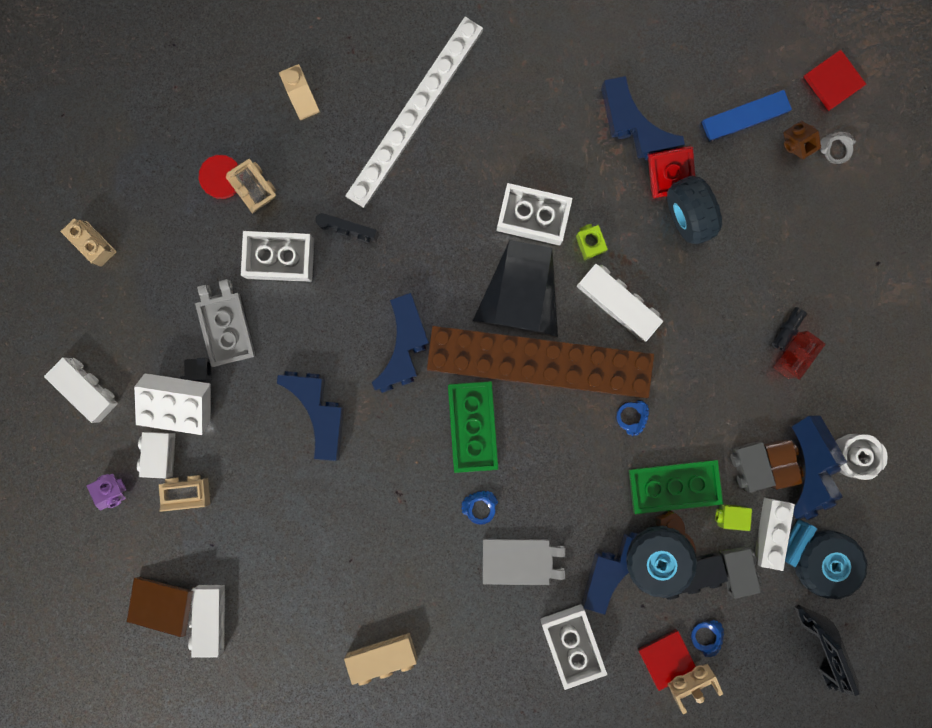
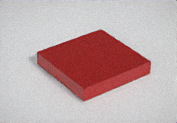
[803,50,866,111]
[648,145,695,198]
[638,629,696,691]

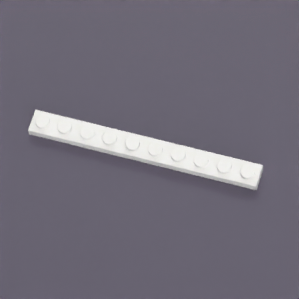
[346,17,483,209]

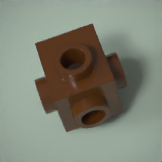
[783,120,821,159]

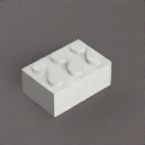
[497,183,572,245]
[241,231,314,282]
[134,373,211,435]
[540,604,607,690]

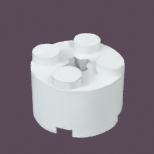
[836,434,888,480]

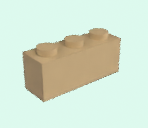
[344,633,418,685]

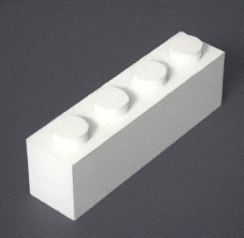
[577,264,663,343]

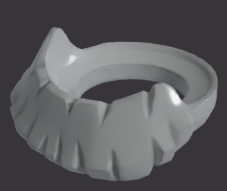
[820,132,857,164]

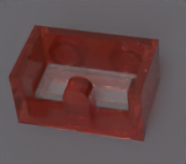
[773,331,826,380]

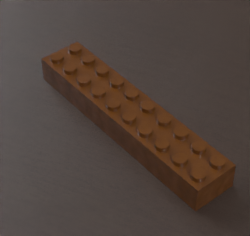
[427,326,654,398]

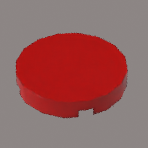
[198,155,243,199]

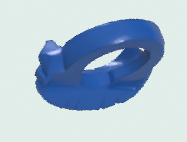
[616,400,649,436]
[461,491,498,525]
[691,620,724,657]

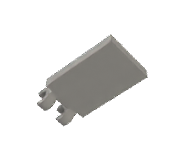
[195,279,256,367]
[483,538,565,585]

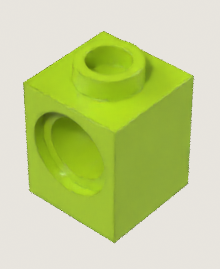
[576,224,608,260]
[715,504,752,531]

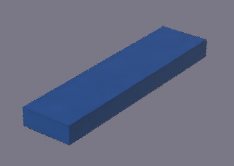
[701,90,792,142]

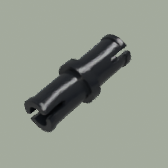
[772,307,807,351]

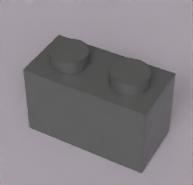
[731,441,776,493]
[719,546,762,599]

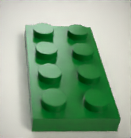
[448,381,498,473]
[628,460,723,514]

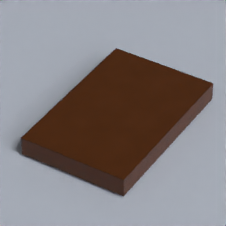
[127,577,193,637]

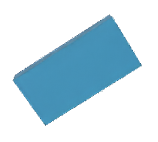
[785,519,818,567]

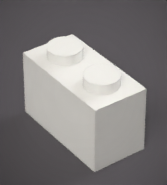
[137,432,176,478]

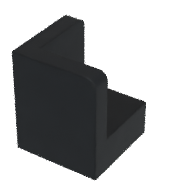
[180,358,212,381]

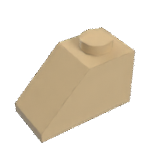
[279,64,320,120]

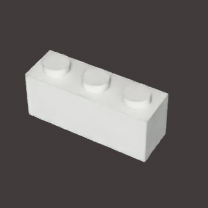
[44,357,118,423]
[755,497,795,571]
[188,585,225,657]

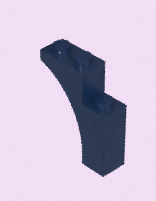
[601,76,685,160]
[372,293,429,393]
[277,371,344,461]
[792,416,847,520]
[581,532,638,615]

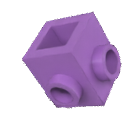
[86,474,127,511]

